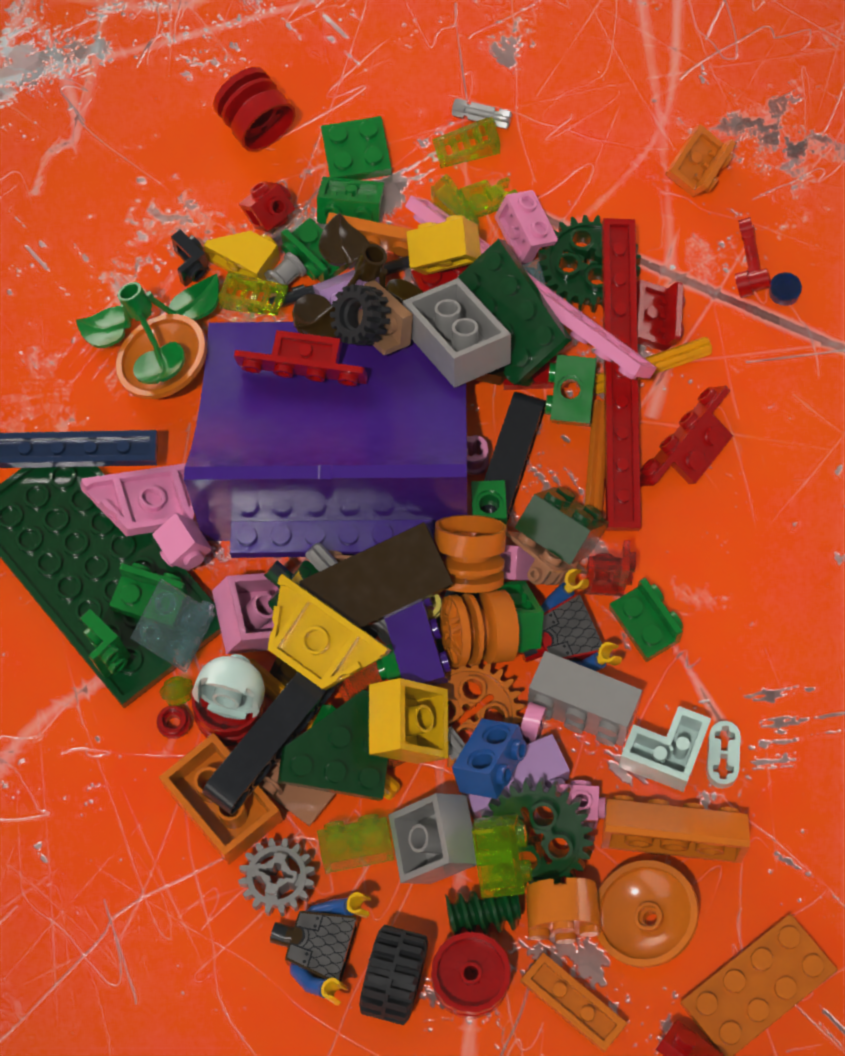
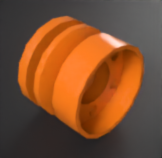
[434,515,506,593]
[440,590,519,668]

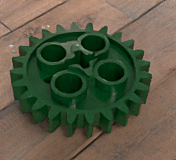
[537,215,641,313]
[479,777,595,889]

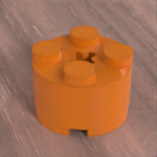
[526,877,601,944]

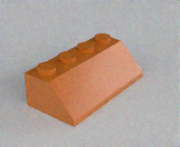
[601,795,750,864]

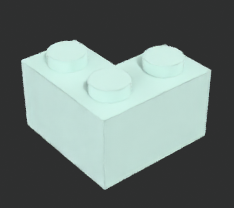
[619,706,711,792]

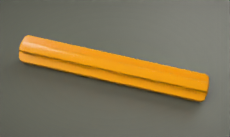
[594,337,712,394]

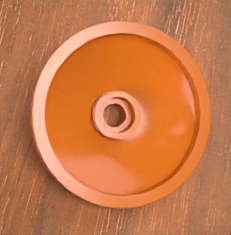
[116,314,207,399]
[597,860,699,968]

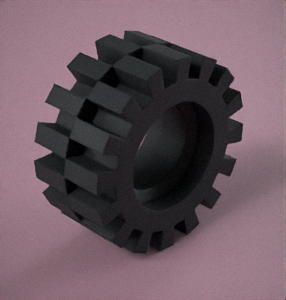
[330,284,391,345]

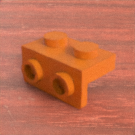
[665,124,736,197]

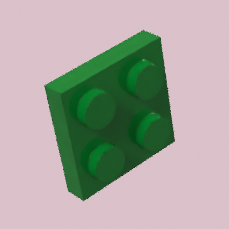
[321,116,392,180]

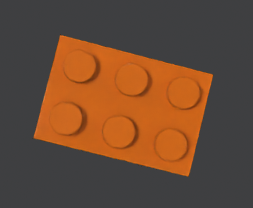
[159,733,283,865]

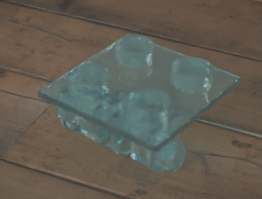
[130,579,216,672]

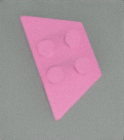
[80,463,194,537]

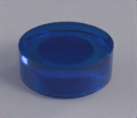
[769,272,802,306]

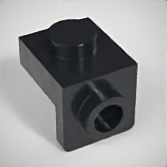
[171,229,209,287]

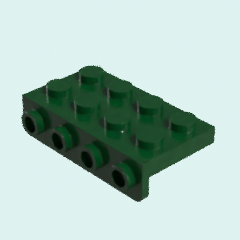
[456,238,572,387]

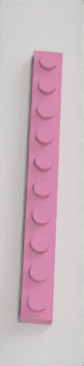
[405,196,657,380]

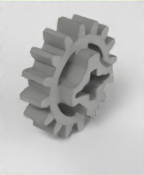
[238,838,316,916]

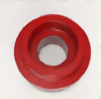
[156,705,191,739]

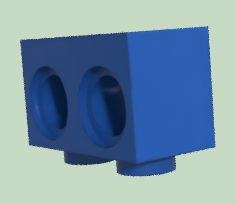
[452,718,527,799]

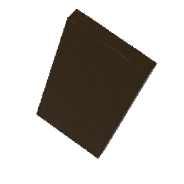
[299,522,454,629]

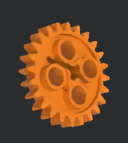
[436,663,525,768]

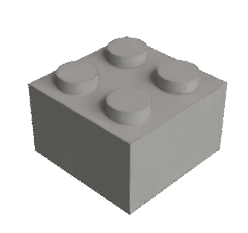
[388,793,480,884]

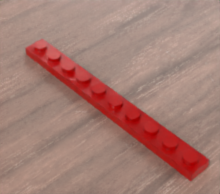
[602,218,641,531]

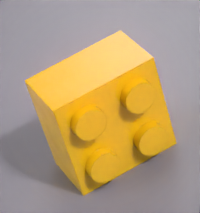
[369,678,448,764]

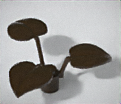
[292,213,423,338]

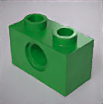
[545,355,597,427]

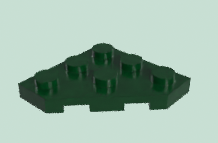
[277,690,388,801]

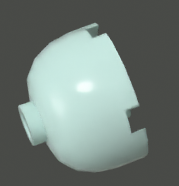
[192,654,265,720]

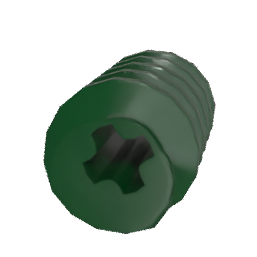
[445,884,521,935]

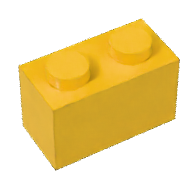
[406,215,481,275]

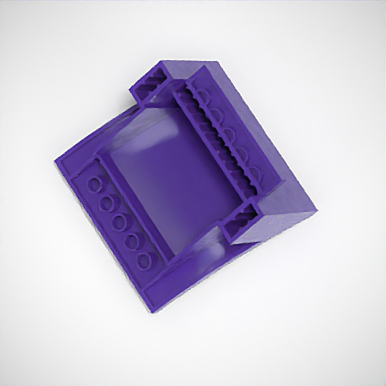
[184,322,467,558]

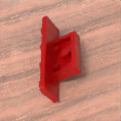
[234,330,368,386]
[640,385,733,487]

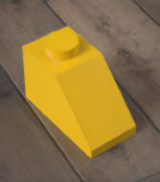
[204,231,280,289]

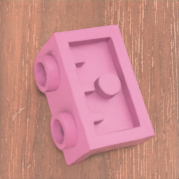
[495,190,558,267]

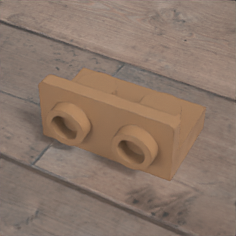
[358,280,413,355]

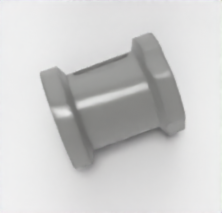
[264,252,307,294]

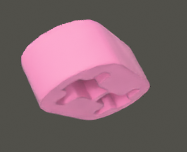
[520,702,547,744]

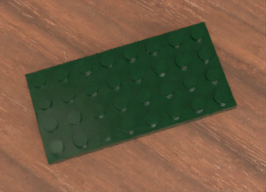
[0,467,221,708]

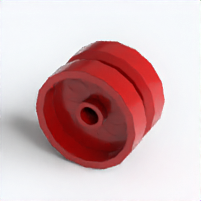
[431,932,511,1019]

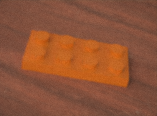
[680,913,838,1056]

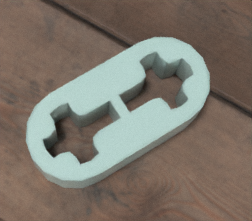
[706,721,741,789]

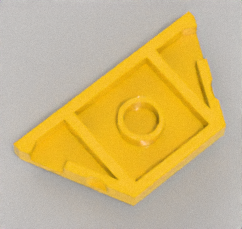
[267,574,391,690]

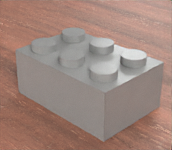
[403,278,511,388]
[527,651,643,747]

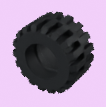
[359,925,428,1025]

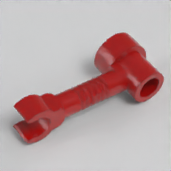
[735,217,772,298]

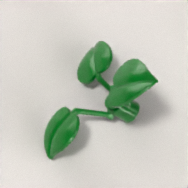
[76,274,220,384]

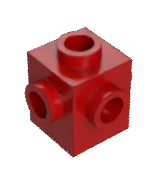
[239,181,295,232]

